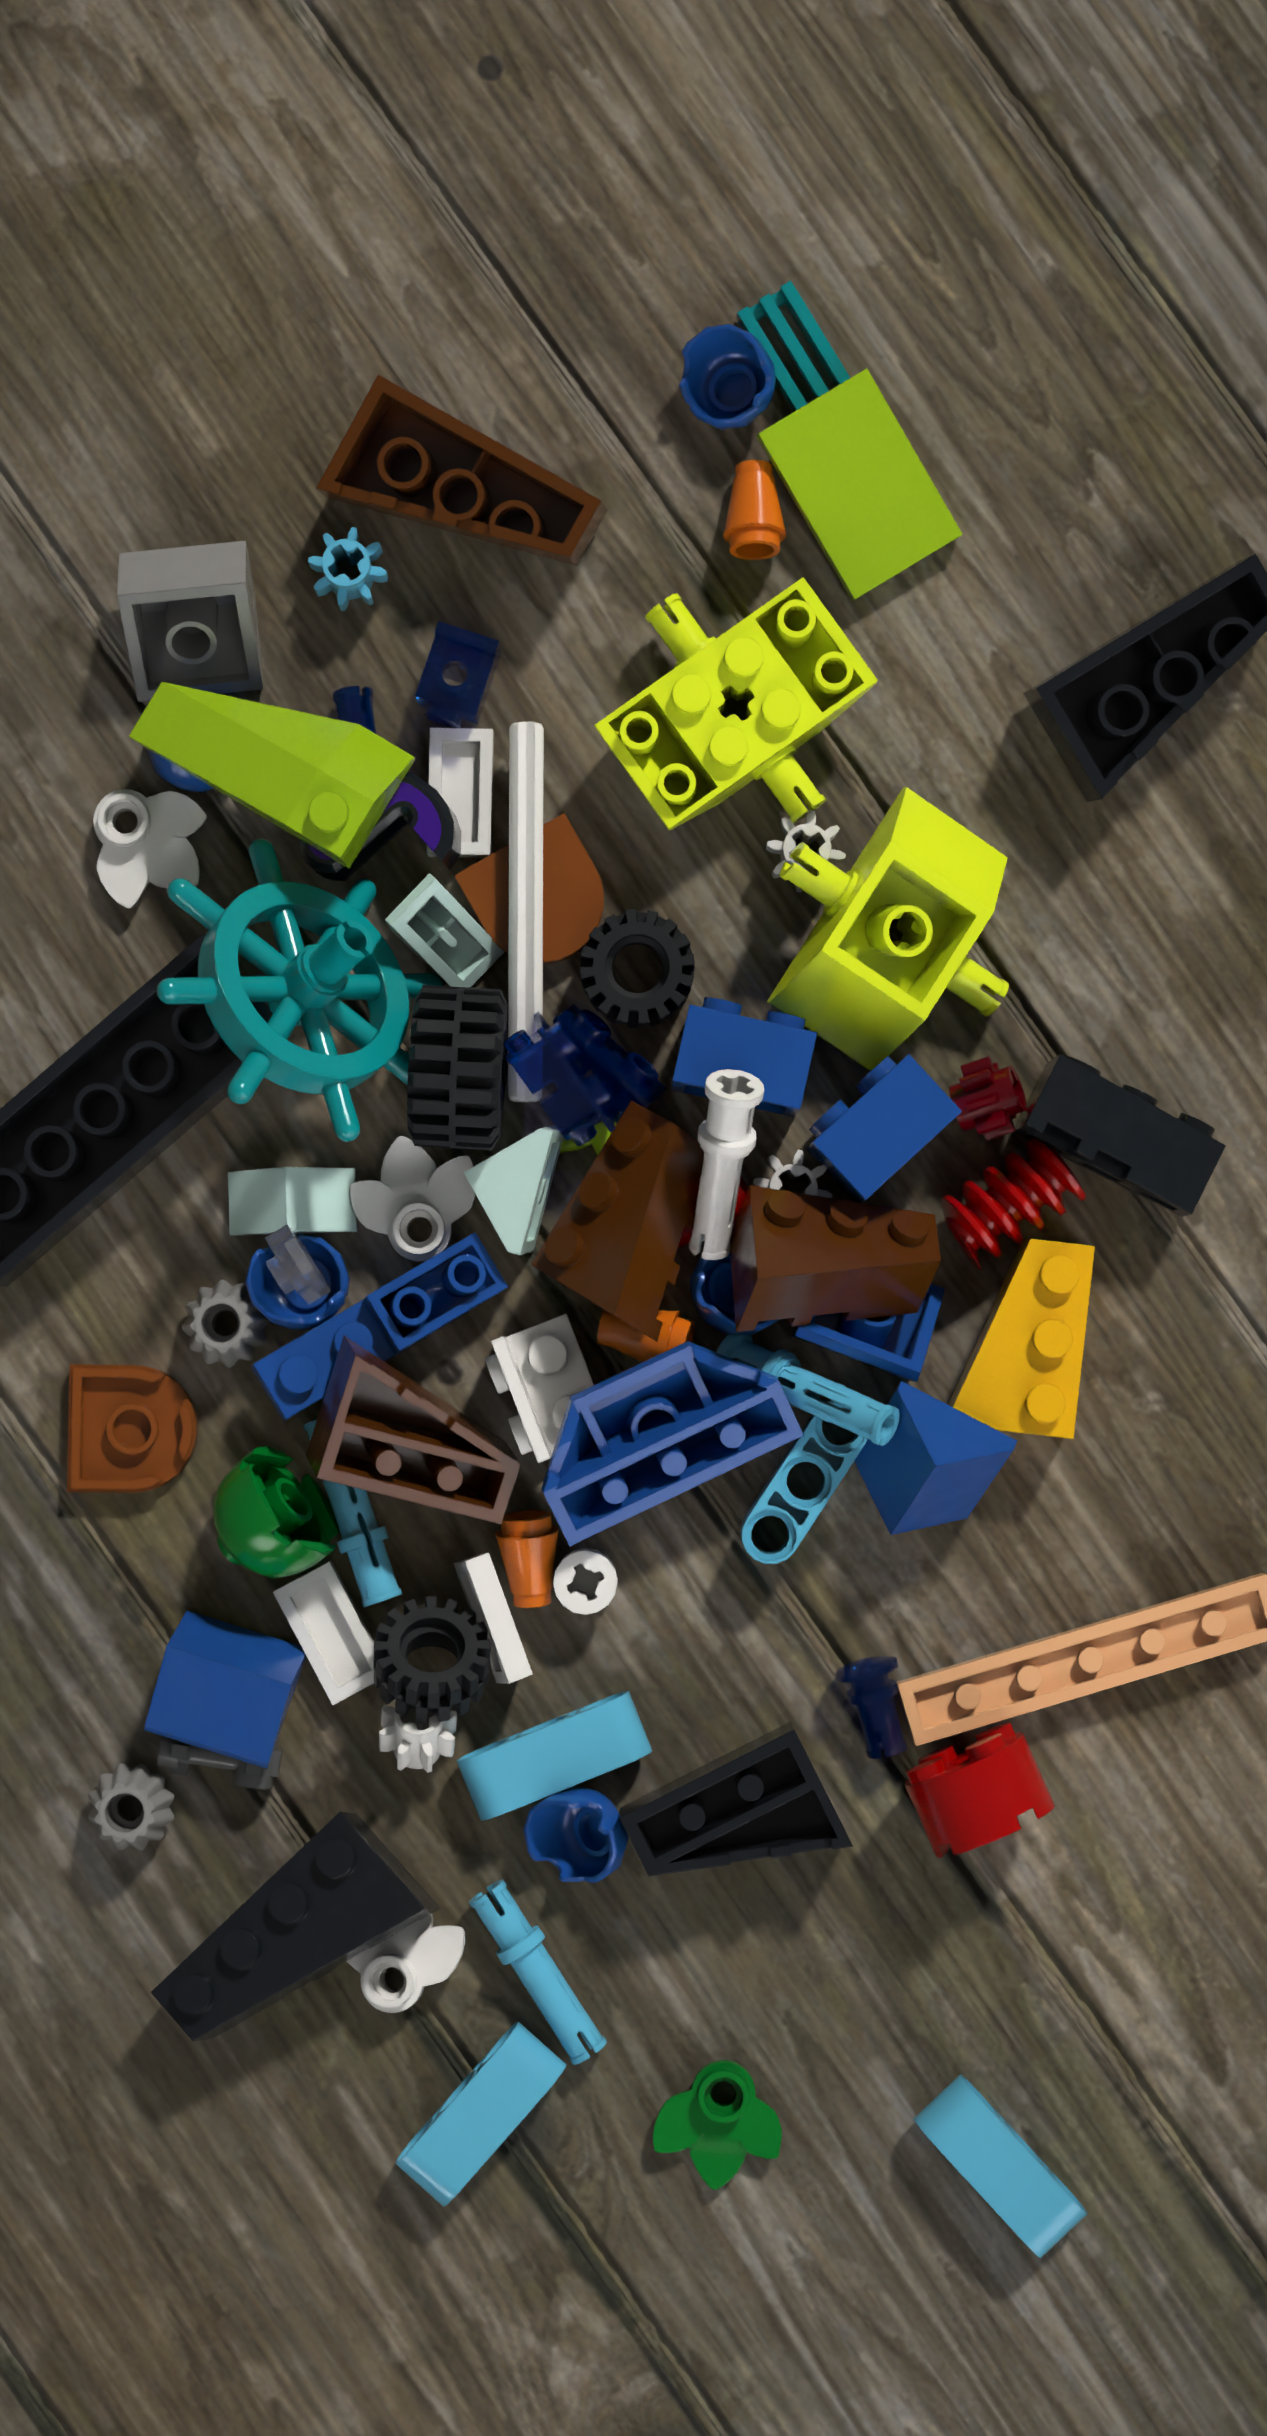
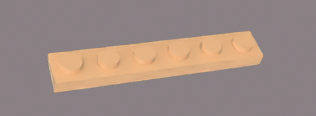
[896,1573,1267,1746]

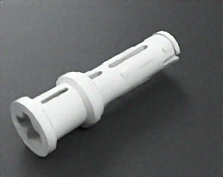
[689,1069,764,1260]

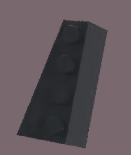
[1023,554,1267,802]
[151,1812,441,2041]

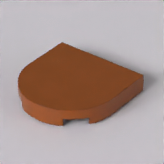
[454,813,604,964]
[67,1364,199,1493]

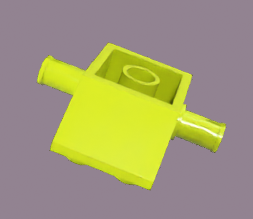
[594,577,878,831]
[767,787,1009,1071]

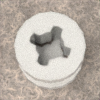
[553,1547,618,1615]

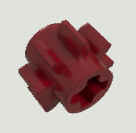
[949,1056,1027,1141]

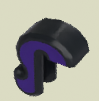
[299,772,461,881]

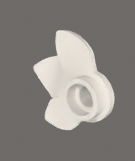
[93,789,207,909]
[350,1136,475,1262]
[346,1914,465,2013]

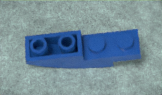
[251,1232,508,1422]

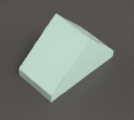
[385,873,504,988]
[464,1125,566,1255]
[228,1167,358,1236]

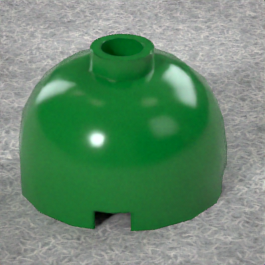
[213,1446,339,1578]

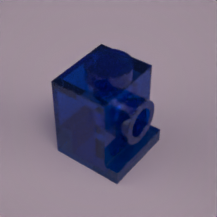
[415,621,501,728]

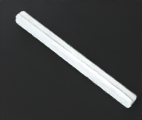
[508,721,544,1102]

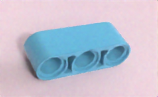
[740,1399,867,1564]
[456,1691,653,1821]
[395,2021,567,2207]
[913,2074,1088,2258]

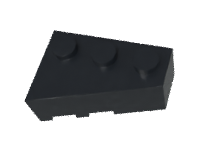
[1013,1054,1226,1217]
[619,1721,853,1876]

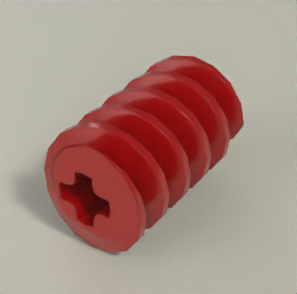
[941,1138,1086,1270]

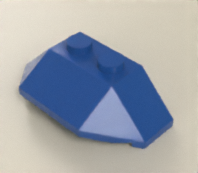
[542,1341,804,1546]

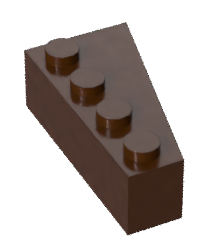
[316,375,608,566]

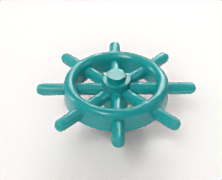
[157,838,443,1142]

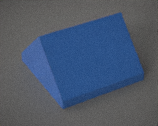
[791,1284,945,1382]
[854,1381,1017,1535]
[144,1610,306,1769]

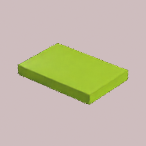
[756,368,963,601]

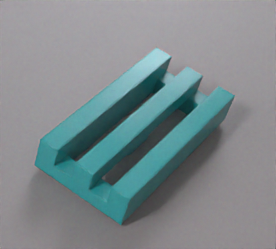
[736,280,850,412]

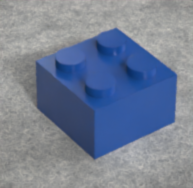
[671,997,817,1118]
[806,1054,962,1203]

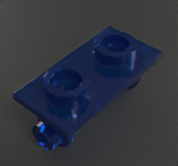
[542,1004,667,1123]
[503,1011,617,1146]

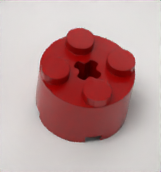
[905,1722,1055,1858]

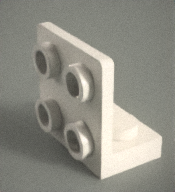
[485,1314,594,1463]

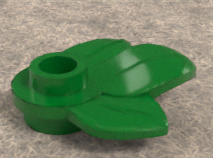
[653,2060,782,2190]

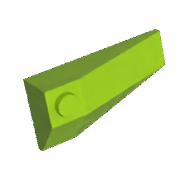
[129,682,415,869]

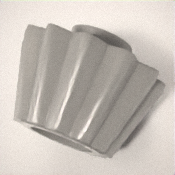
[182,1280,270,1368]
[88,1763,175,1851]

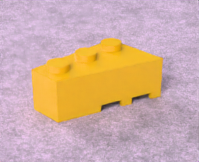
[948,1239,1095,1439]

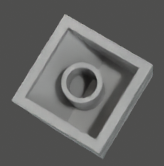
[117,541,264,702]

